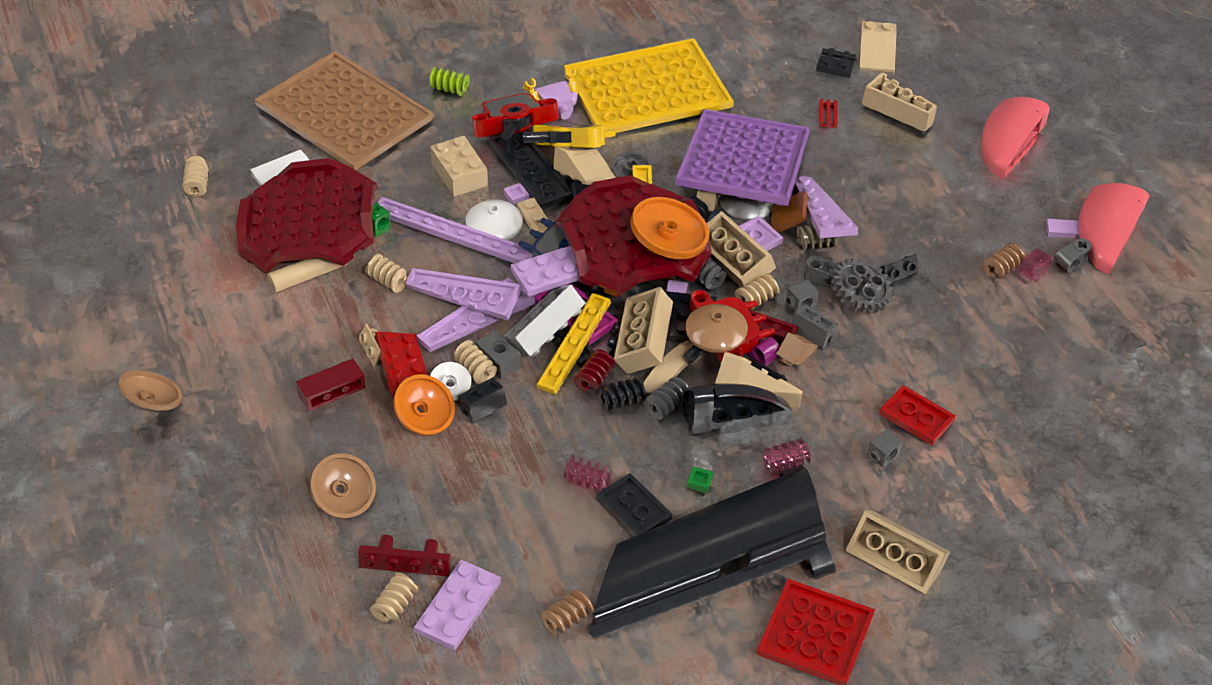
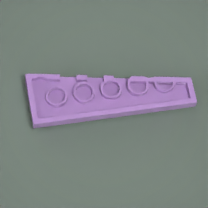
[794,176,858,238]
[405,268,522,320]
[417,277,535,352]

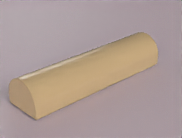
[267,258,348,292]

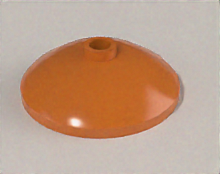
[393,374,455,436]

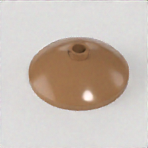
[686,304,748,352]
[118,370,182,411]
[310,453,376,519]

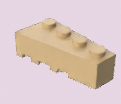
[862,72,937,132]

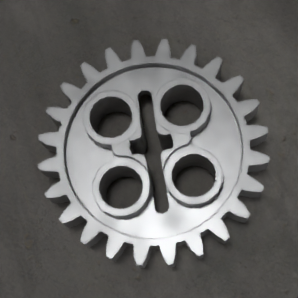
[830,257,893,314]

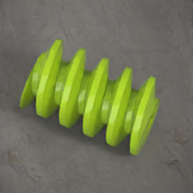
[429,66,470,96]

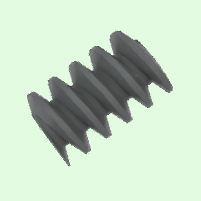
[696,258,726,290]
[645,377,689,420]

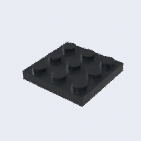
[664,291,717,342]

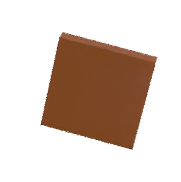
[771,190,808,233]

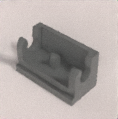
[791,305,839,349]

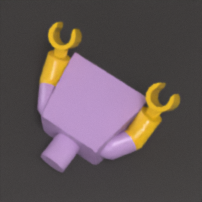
[523,68,578,120]

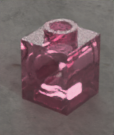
[1020,248,1053,283]

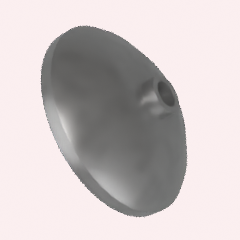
[719,195,775,222]

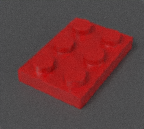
[879,385,956,446]

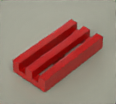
[819,99,838,128]

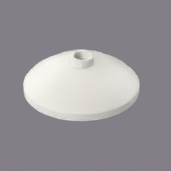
[466,200,523,240]

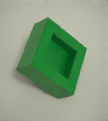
[687,466,714,493]

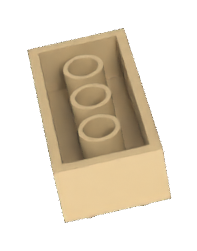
[707,211,776,288]
[614,287,673,374]

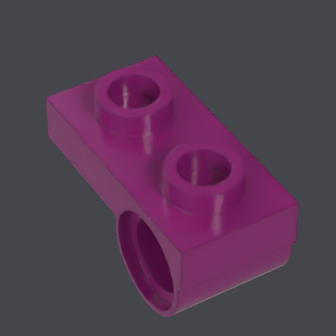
[747,337,779,366]

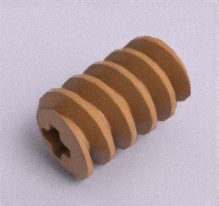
[982,242,1025,279]
[541,590,594,637]

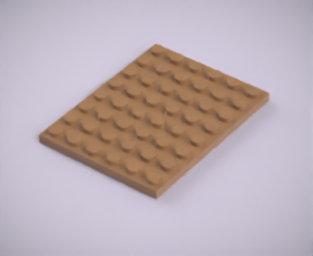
[254,51,434,170]

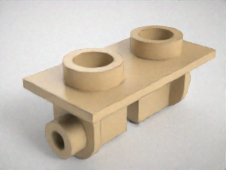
[359,324,381,367]

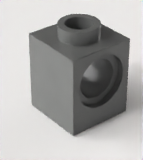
[786,280,819,312]
[867,429,903,468]

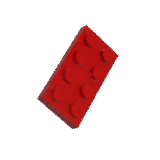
[375,331,428,397]

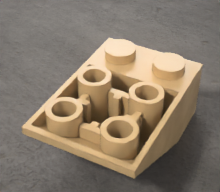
[553,146,616,185]

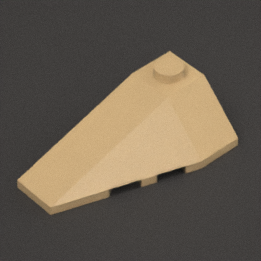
[715,352,803,408]

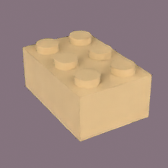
[430,136,488,197]

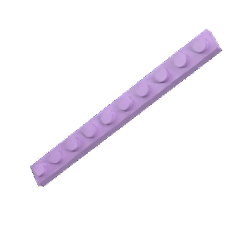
[377,197,532,263]

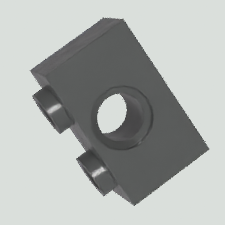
[476,331,521,379]

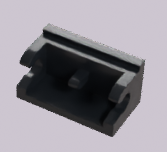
[458,377,507,424]

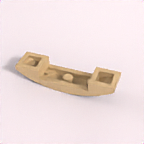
[643,340,705,396]

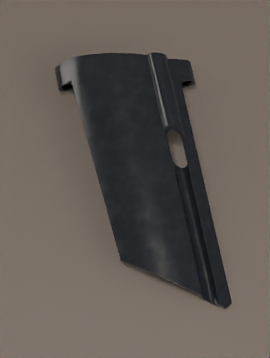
[589,465,836,639]

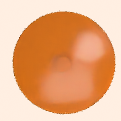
[630,197,709,259]

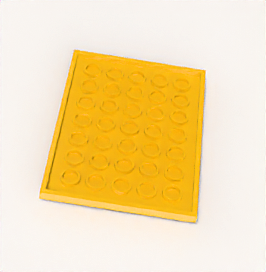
[564,38,734,133]

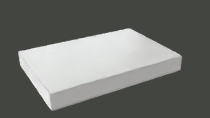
[250,149,309,186]

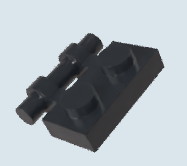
[816,48,856,78]

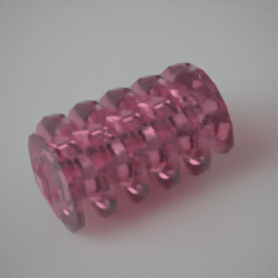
[763,438,811,475]
[564,455,613,491]

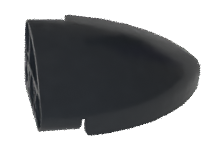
[682,383,793,435]

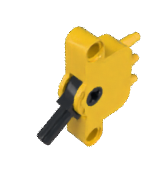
[522,124,616,148]

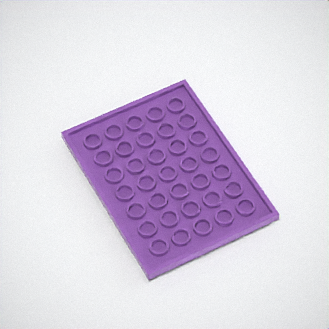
[675,109,810,206]

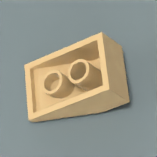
[859,21,896,73]

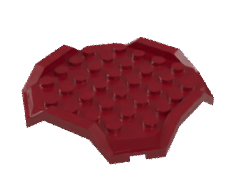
[236,158,379,274]
[556,175,712,298]

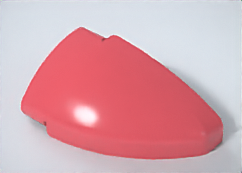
[981,97,1050,179]
[1078,183,1149,274]

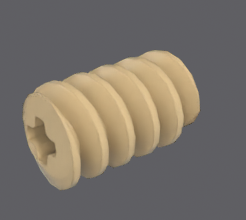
[182,156,209,197]
[365,254,408,293]
[735,273,780,310]
[454,340,497,384]
[370,572,418,623]

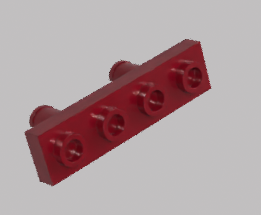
[358,535,451,577]

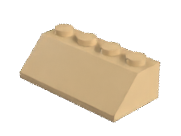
[845,510,950,594]

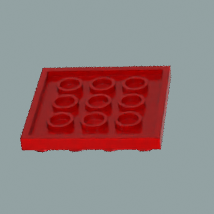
[756,578,875,685]

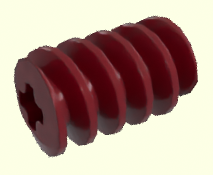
[574,349,616,392]

